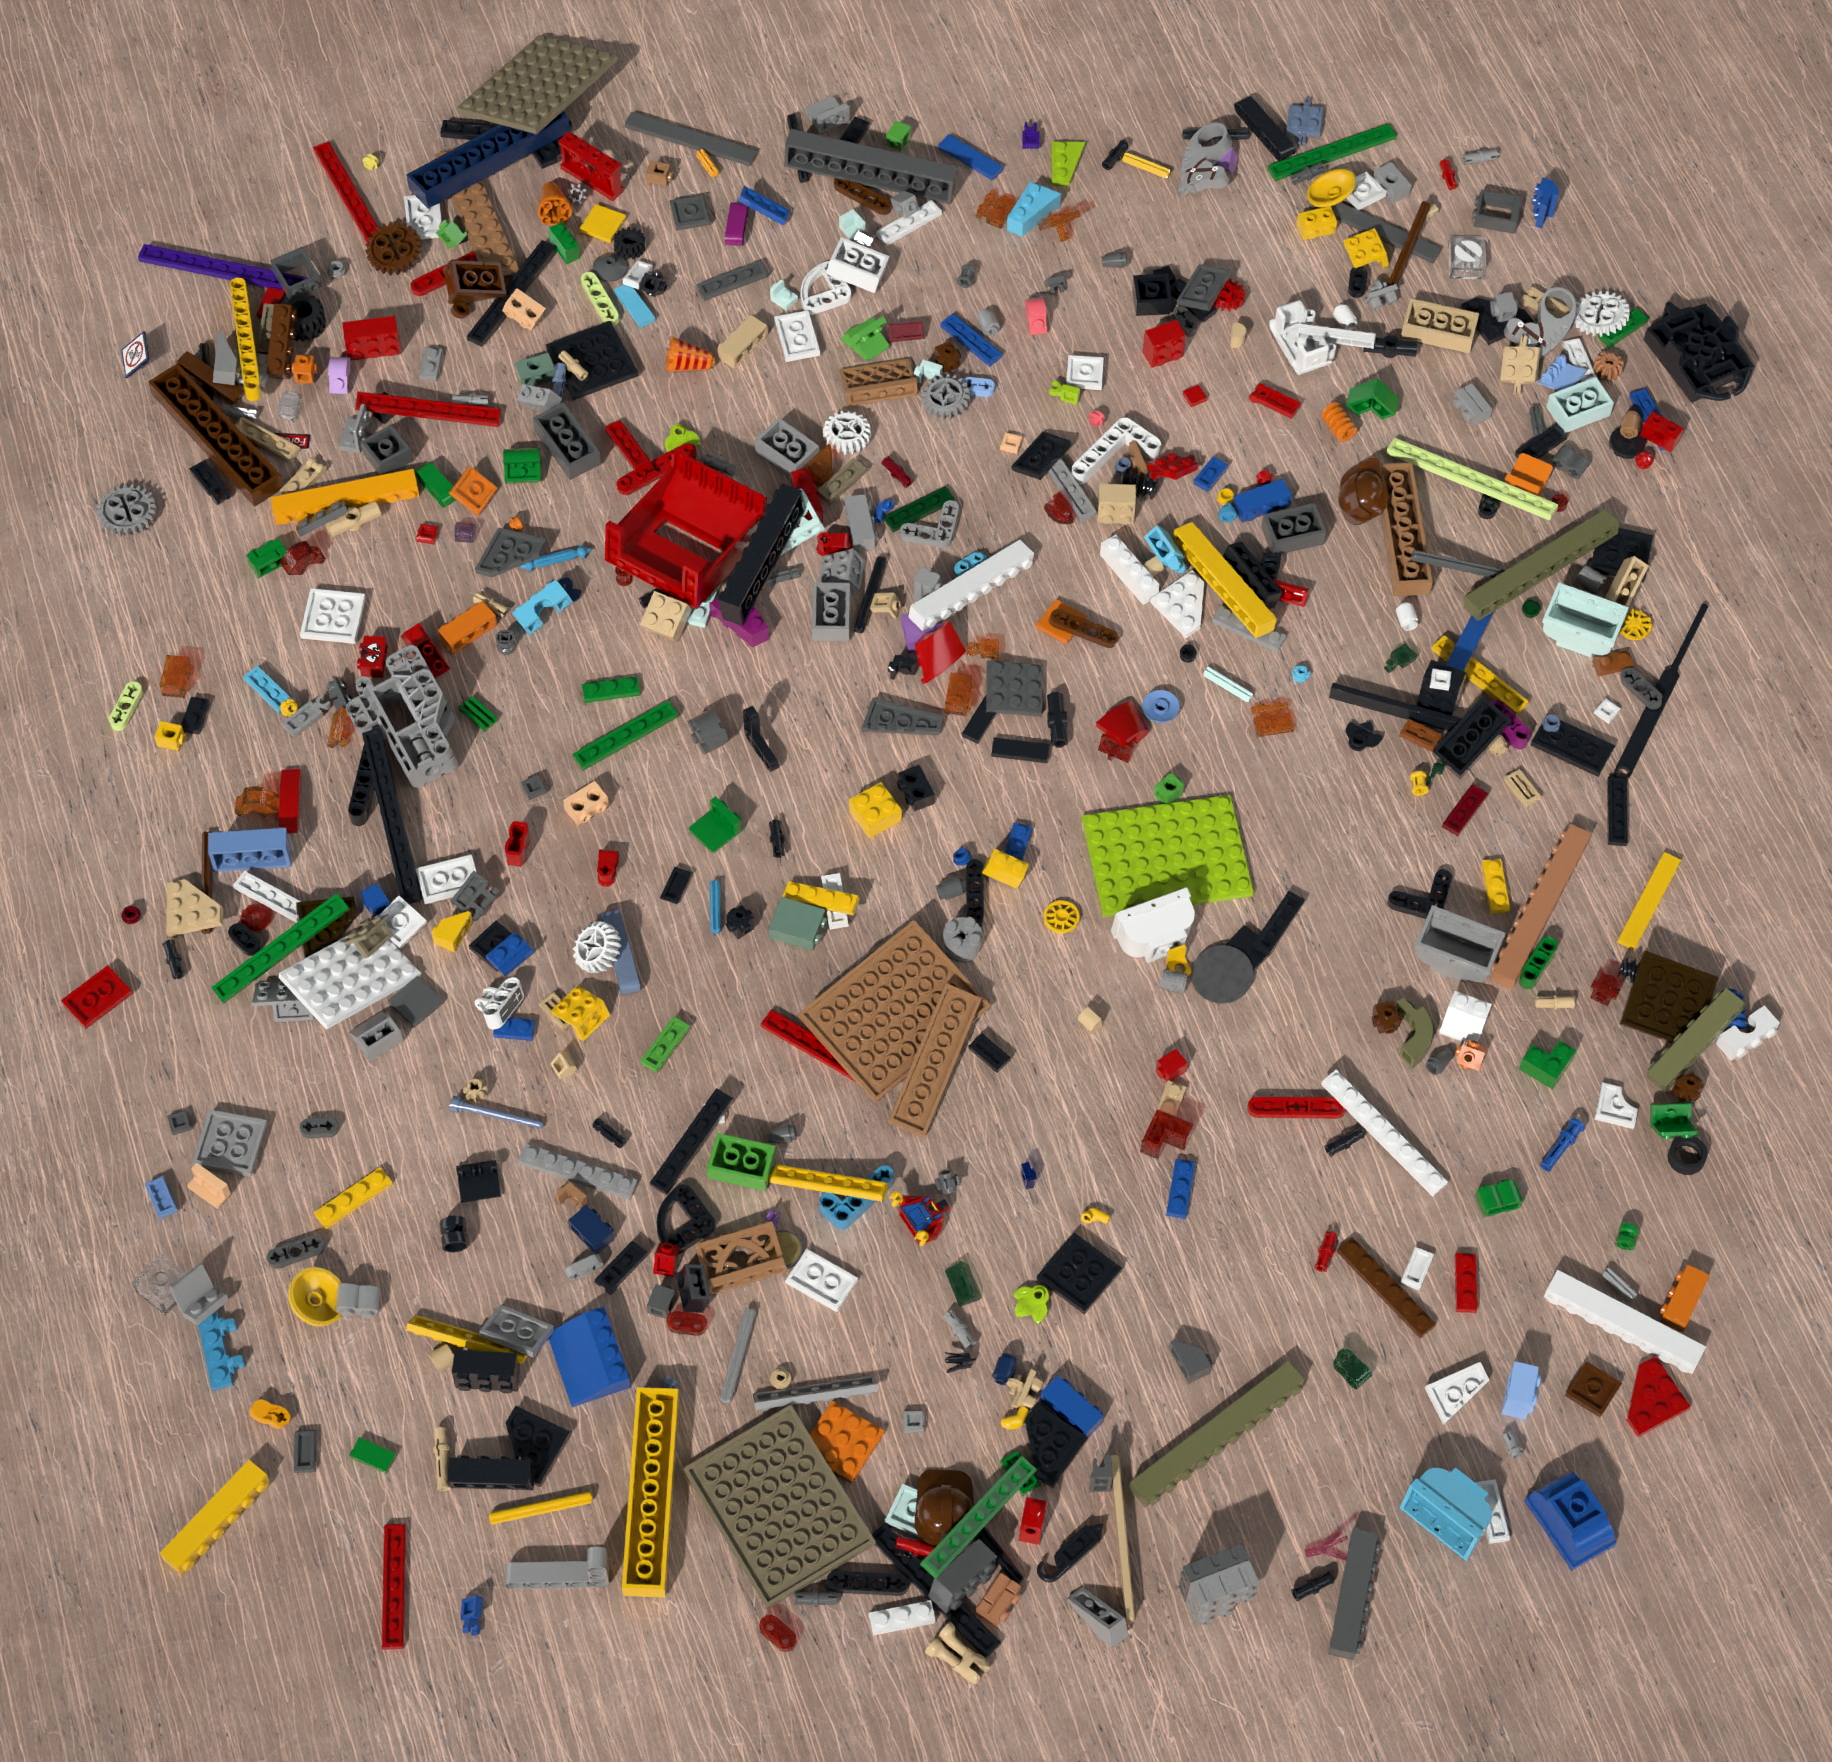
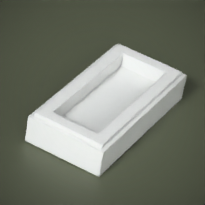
[623,260,653,289]
[1401,1246,1434,1291]

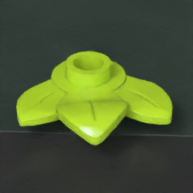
[665,424,700,452]
[1013,1285,1049,1324]

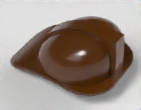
[1338,458,1388,525]
[914,1469,974,1545]

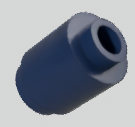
[992,1353,1018,1385]

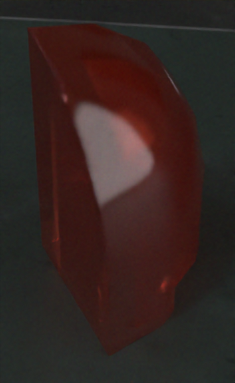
[1044,492,1074,524]

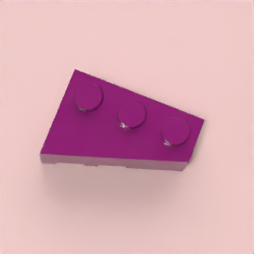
[709,599,769,647]

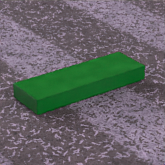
[1598,308,1649,348]

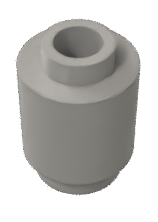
[977,309,1000,336]

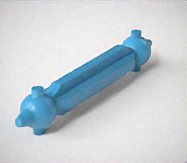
[520,544,591,572]

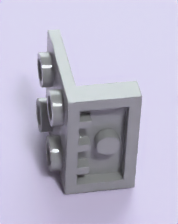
[804,96,850,133]
[339,404,371,453]
[818,549,865,592]
[170,1263,229,1325]

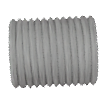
[1576,565,1606,593]
[1159,969,1188,994]

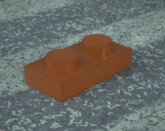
[1592,650,1634,677]
[1399,719,1442,752]

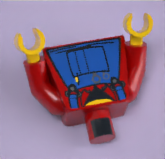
[888,1191,950,1246]

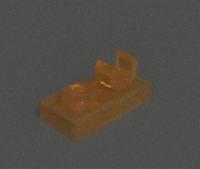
[327,707,350,748]

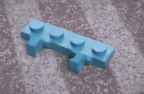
[198,1310,245,1391]

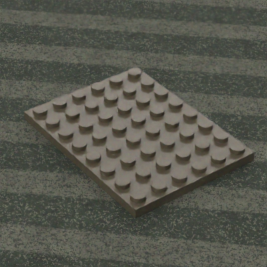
[456,35,619,134]
[683,1405,876,1610]

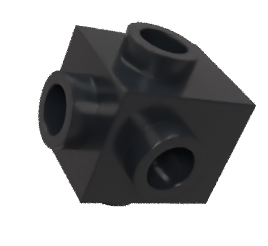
[640,270,668,297]
[726,905,754,939]

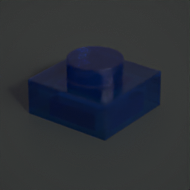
[1020,1162,1037,1190]

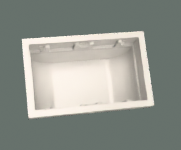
[1111,888,1195,963]

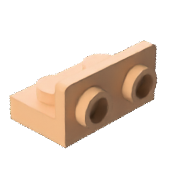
[187,1163,231,1209]

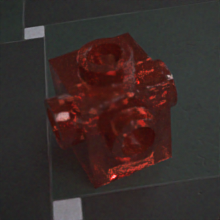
[1590,972,1620,1007]

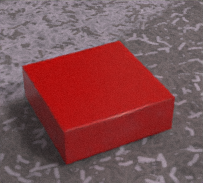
[1183,385,1207,407]
[416,524,439,545]

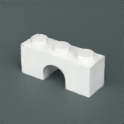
[1716,1005,1780,1061]

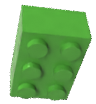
[707,1133,776,1191]

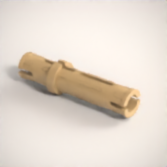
[433,1427,451,1491]

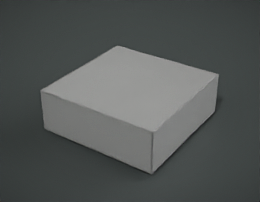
[903,1410,924,1433]

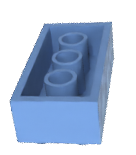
[208,827,291,872]

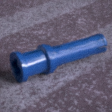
[1540,1118,1585,1172]

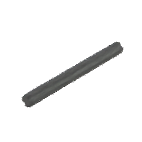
[1411,550,1506,578]

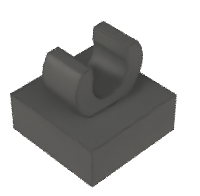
[1044,275,1065,295]

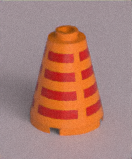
[665,337,715,373]

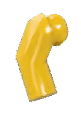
[1081,1208,1111,1224]
[1001,1406,1029,1430]

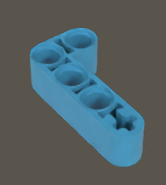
[819,1165,894,1230]

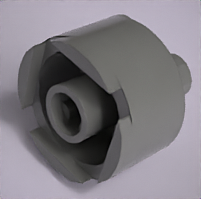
[687,710,728,755]

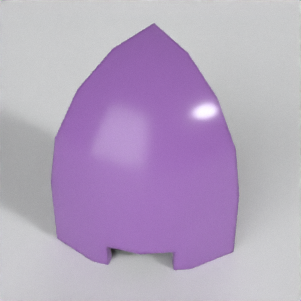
[1216,147,1238,172]

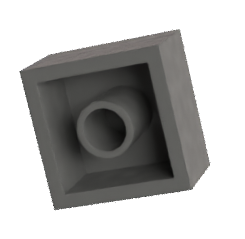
[360,425,412,475]

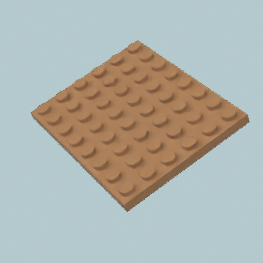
[797,920,991,1103]

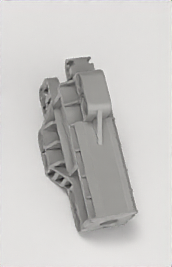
[346,645,458,788]

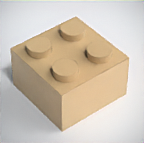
[1097,484,1136,524]
[640,591,692,642]

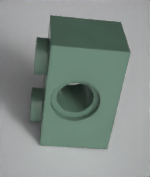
[515,353,555,387]

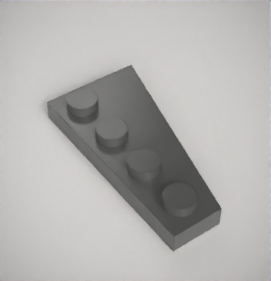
[862,697,944,735]

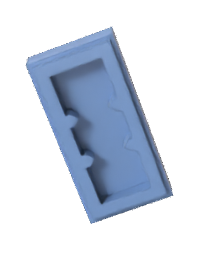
[144,1176,178,1220]

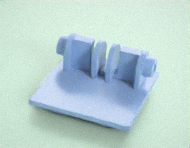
[1538,354,1587,391]

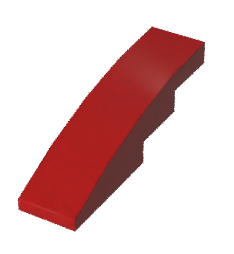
[278,769,301,834]

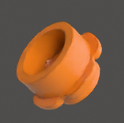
[509,515,524,532]

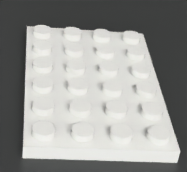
[279,936,421,1030]

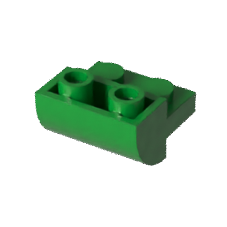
[503,447,541,484]

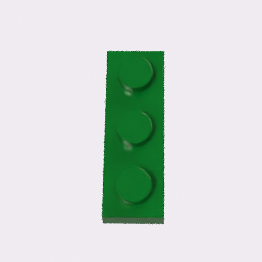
[582,676,640,703]

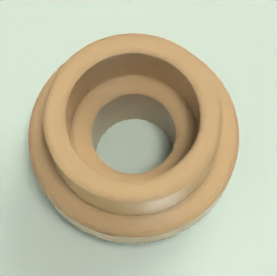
[770,1369,791,1389]

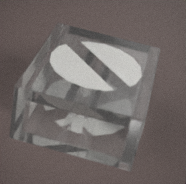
[1448,234,1486,280]

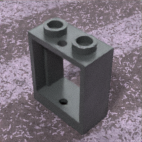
[1472,189,1522,234]
[270,247,322,299]

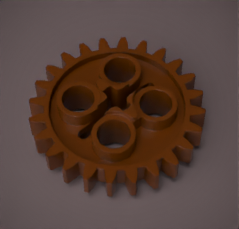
[365,221,422,276]

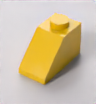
[432,911,473,952]

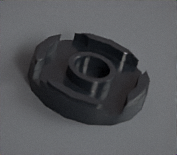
[1609,427,1645,459]

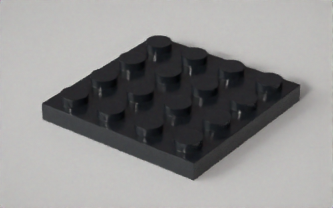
[545,321,639,400]

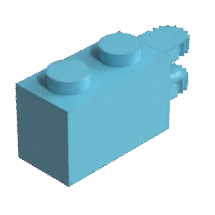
[1144,525,1187,574]

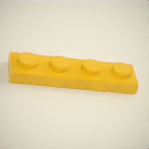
[782,881,860,916]
[314,1167,393,1230]

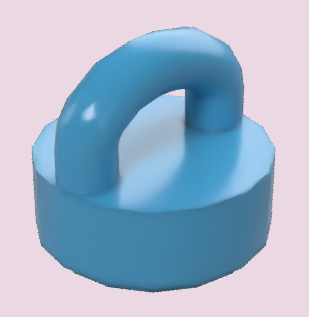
[1218,502,1237,523]

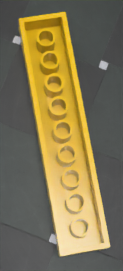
[622,1387,679,1598]

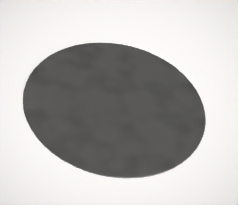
[1191,945,1253,1003]

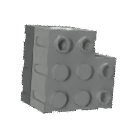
[1178,1544,1259,1625]

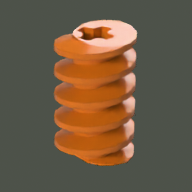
[1321,402,1357,442]

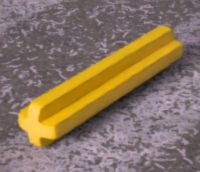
[1122,152,1171,179]

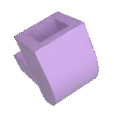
[328,357,351,394]

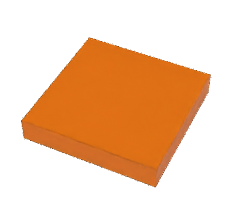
[449,465,498,516]
[1036,599,1087,645]

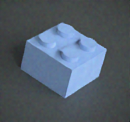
[1501,1361,1541,1420]

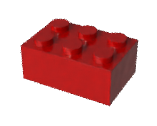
[342,316,401,361]

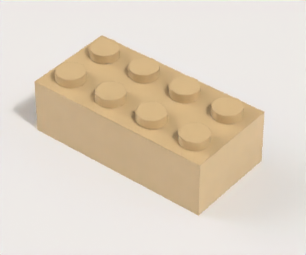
[1401,298,1479,353]

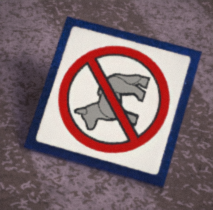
[121,331,150,378]

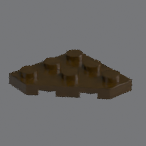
[296,896,357,959]

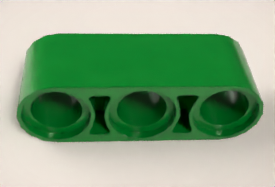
[414,462,456,508]
[1519,937,1558,989]

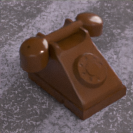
[443,259,506,319]

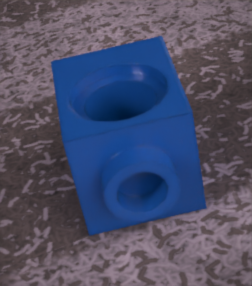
[360,884,390,917]

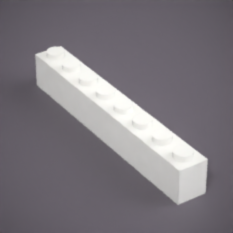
[908,540,1034,631]
[1544,1270,1706,1374]

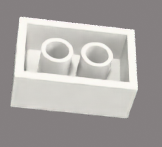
[826,237,890,293]

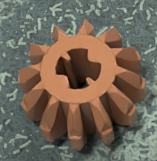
[1593,351,1624,381]

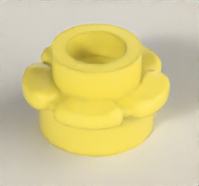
[362,154,379,170]

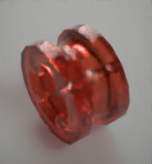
[1551,494,1568,512]

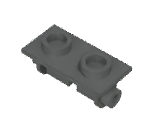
[327,675,353,715]

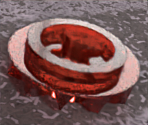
[240,903,272,932]

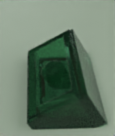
[945,1261,982,1307]

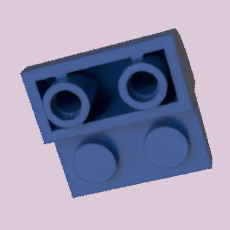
[1532,177,1559,228]

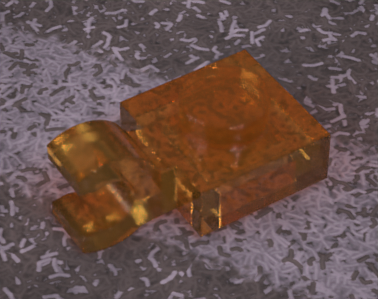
[967,639,999,659]

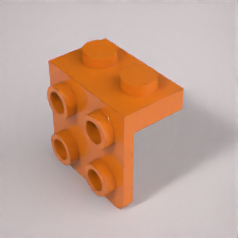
[1505,453,1553,497]

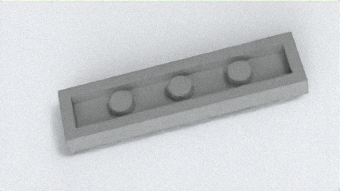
[1048,459,1097,523]
[1212,605,1286,653]

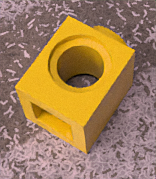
[154,721,186,751]

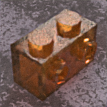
[945,672,976,716]

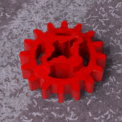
[1214,279,1246,312]

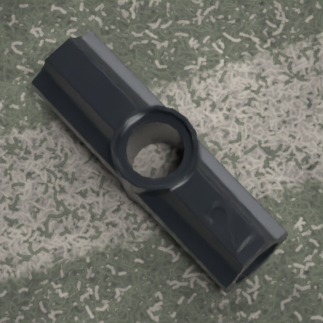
[1363,335,1418,358]
[1047,692,1068,748]

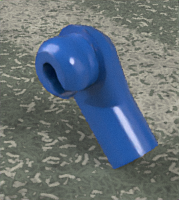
[874,499,894,523]

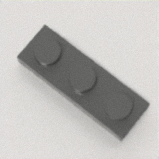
[296,500,348,537]

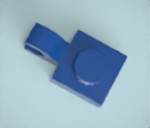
[460,1595,483,1636]

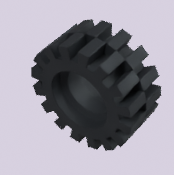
[614,227,645,259]

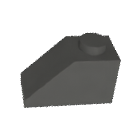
[1169,1340,1213,1384]

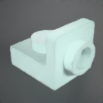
[770,279,798,311]
[914,359,943,384]

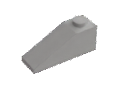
[213,331,240,385]
[1067,1587,1128,1648]

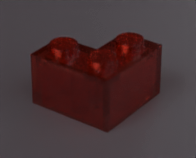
[1140,1109,1194,1160]

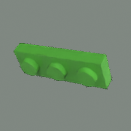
[640,1016,690,1073]

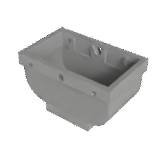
[1414,905,1505,983]

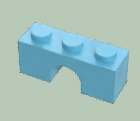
[512,579,573,636]

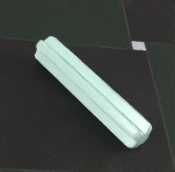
[1203,667,1253,702]

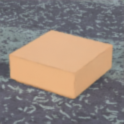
[1000,432,1022,454]

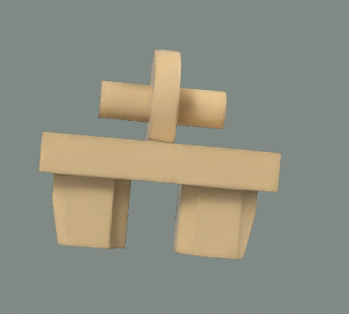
[1006,1369,1043,1409]

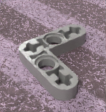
[900,500,959,548]

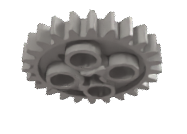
[96,484,157,537]

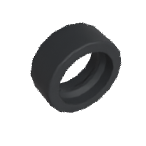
[1667,1136,1708,1175]

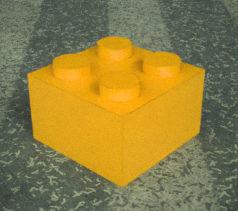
[849,782,902,839]

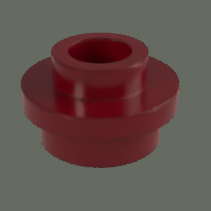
[121,906,141,925]

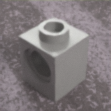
[890,191,920,218]

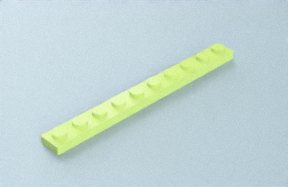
[1386,438,1558,520]

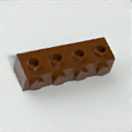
[266,304,298,379]

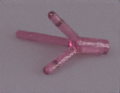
[1304,1531,1348,1560]

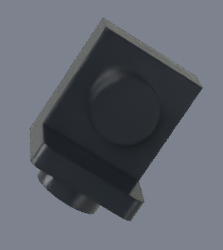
[888,655,917,680]

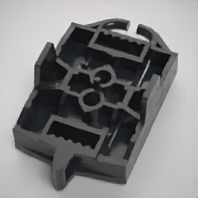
[1644,301,1754,403]

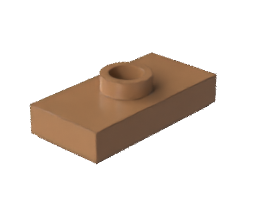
[1128,441,1148,479]

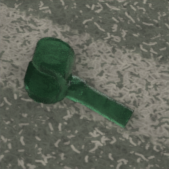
[1426,762,1444,786]

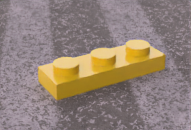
[1481,859,1510,914]

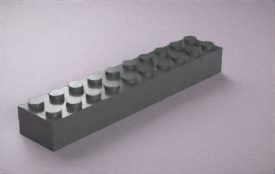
[784,129,958,204]

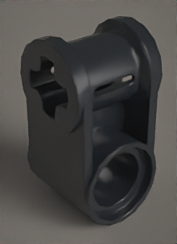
[1261,551,1281,580]

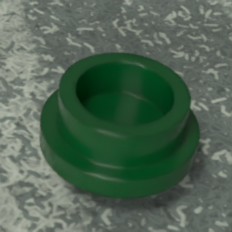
[1522,600,1541,618]

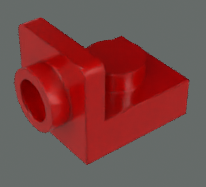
[653,1243,679,1277]

